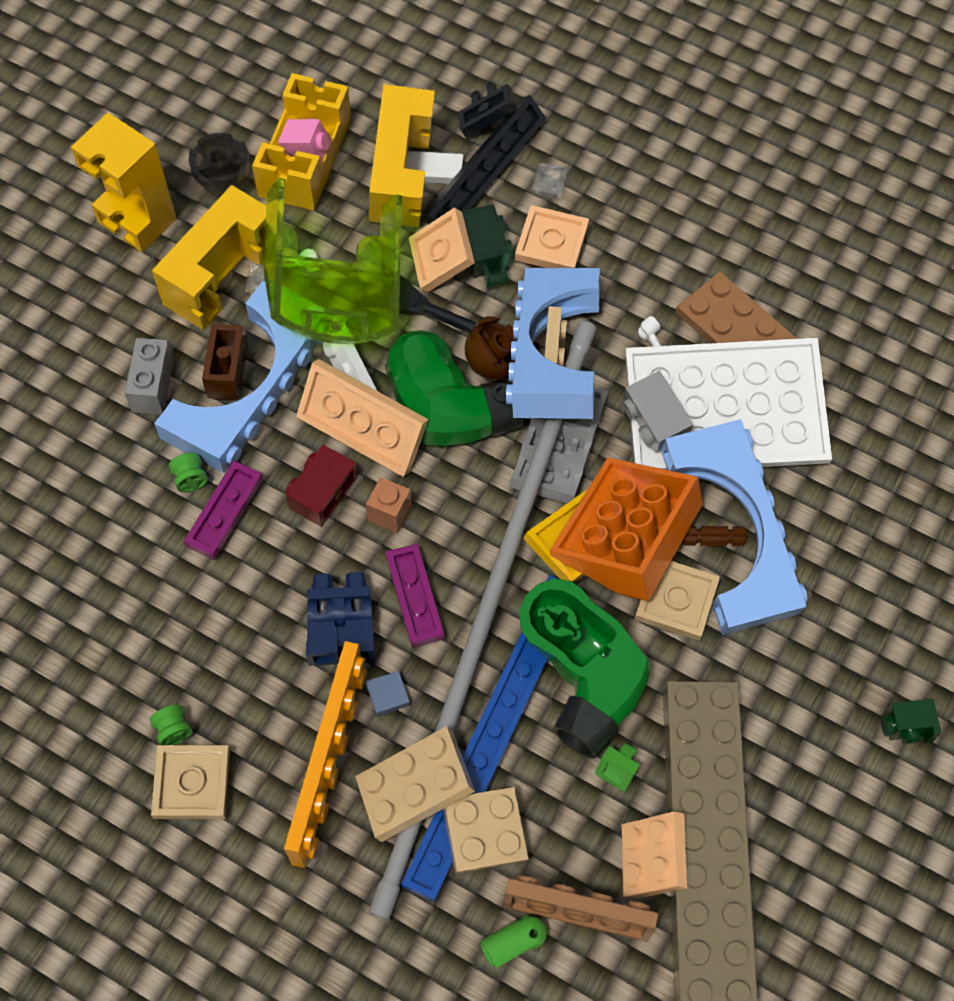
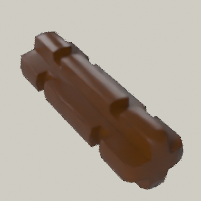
[682,526,747,546]

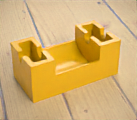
[252,73,351,211]
[368,84,435,228]
[71,113,177,253]
[152,185,280,331]

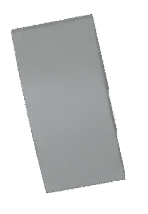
[510,387,609,504]

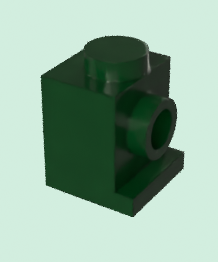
[881,699,942,744]

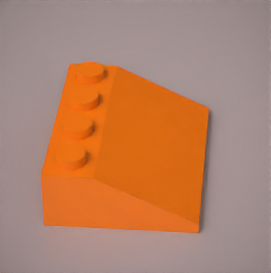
[549,457,703,602]

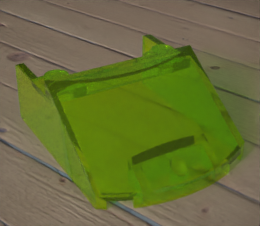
[262,177,402,344]

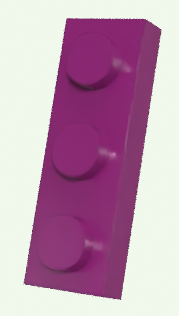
[183,461,263,560]
[385,543,445,648]

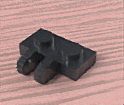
[458,81,516,138]

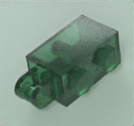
[461,204,514,288]

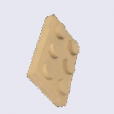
[355,726,475,842]

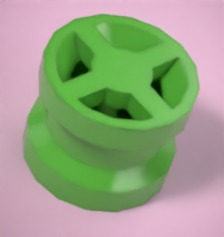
[168,453,208,492]
[149,705,193,745]

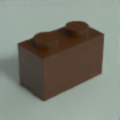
[202,324,248,400]

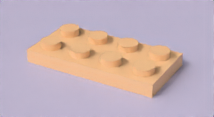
[296,359,429,477]

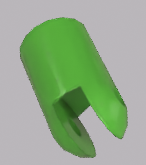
[479,916,547,969]

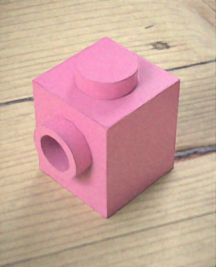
[278,119,331,163]

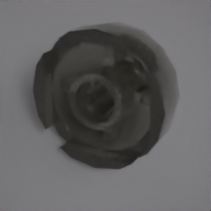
[188,133,250,195]

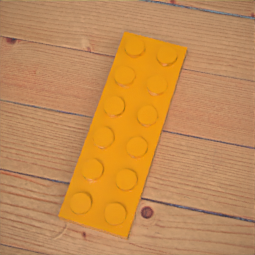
[284,641,367,868]

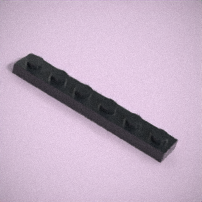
[422,95,546,225]

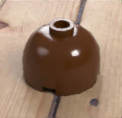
[464,316,517,381]

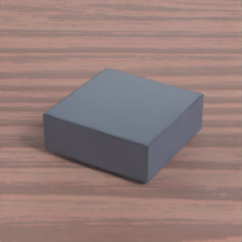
[366,671,410,717]

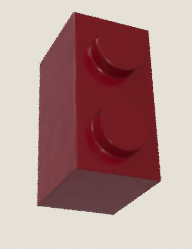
[286,444,358,527]

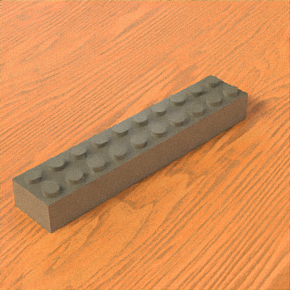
[663,681,757,1001]

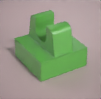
[595,743,640,793]

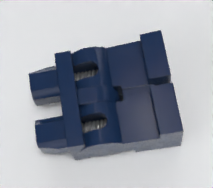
[306,572,376,666]

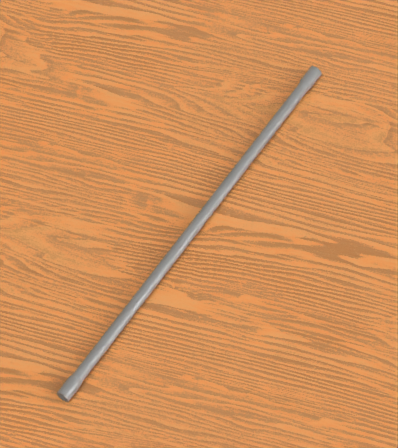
[368,321,596,921]

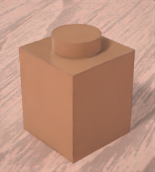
[366,477,412,533]

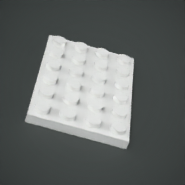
[625,338,832,470]

